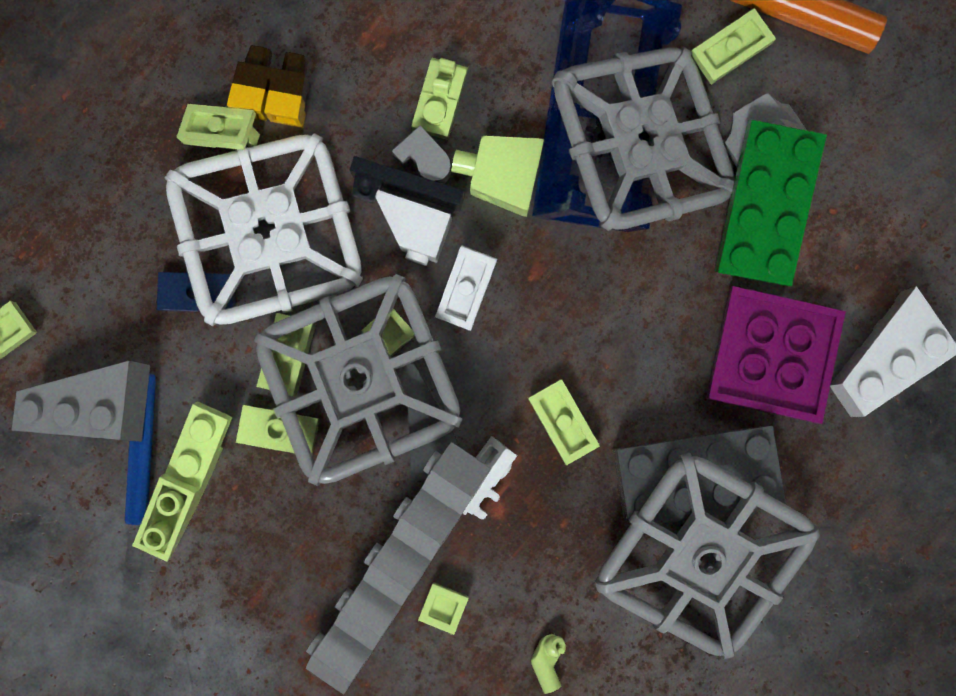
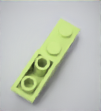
[132,401,232,562]

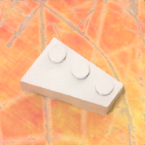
[830,286,956,417]

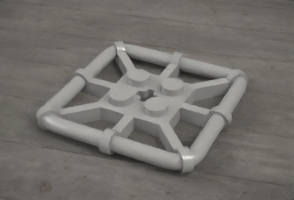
[552,47,735,231]
[254,274,463,486]
[595,453,820,659]

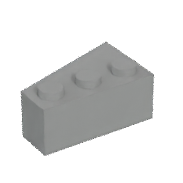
[12,361,150,442]

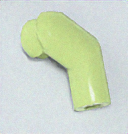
[531,634,566,694]

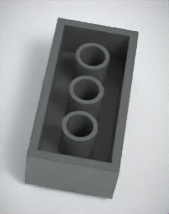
[612,426,786,527]

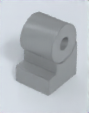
[392,126,451,184]

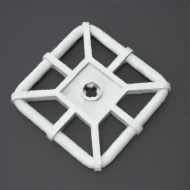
[165,133,363,326]

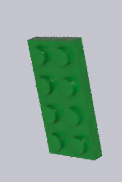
[715,120,827,286]

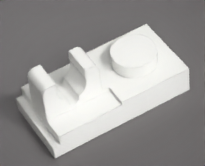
[435,245,497,331]
[463,436,517,519]

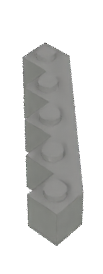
[306,442,491,695]

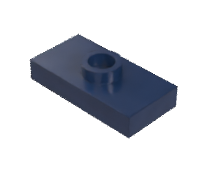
[157,272,236,312]

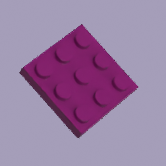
[706,286,846,424]

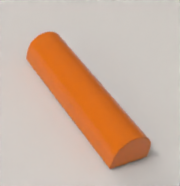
[730,0,887,54]

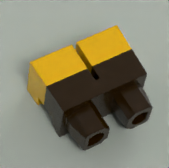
[227,45,311,128]

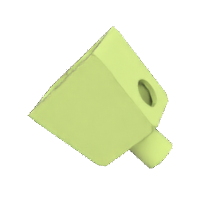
[451,136,544,217]

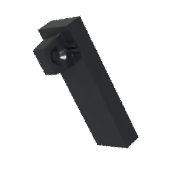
[349,156,465,212]

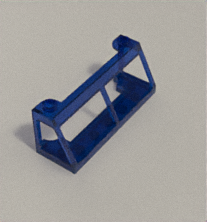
[532,0,682,232]

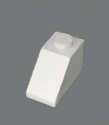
[375,190,452,266]

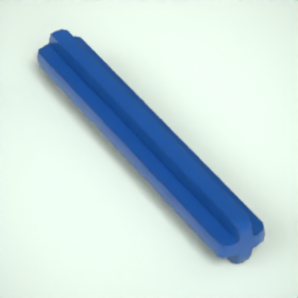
[125,374,156,525]

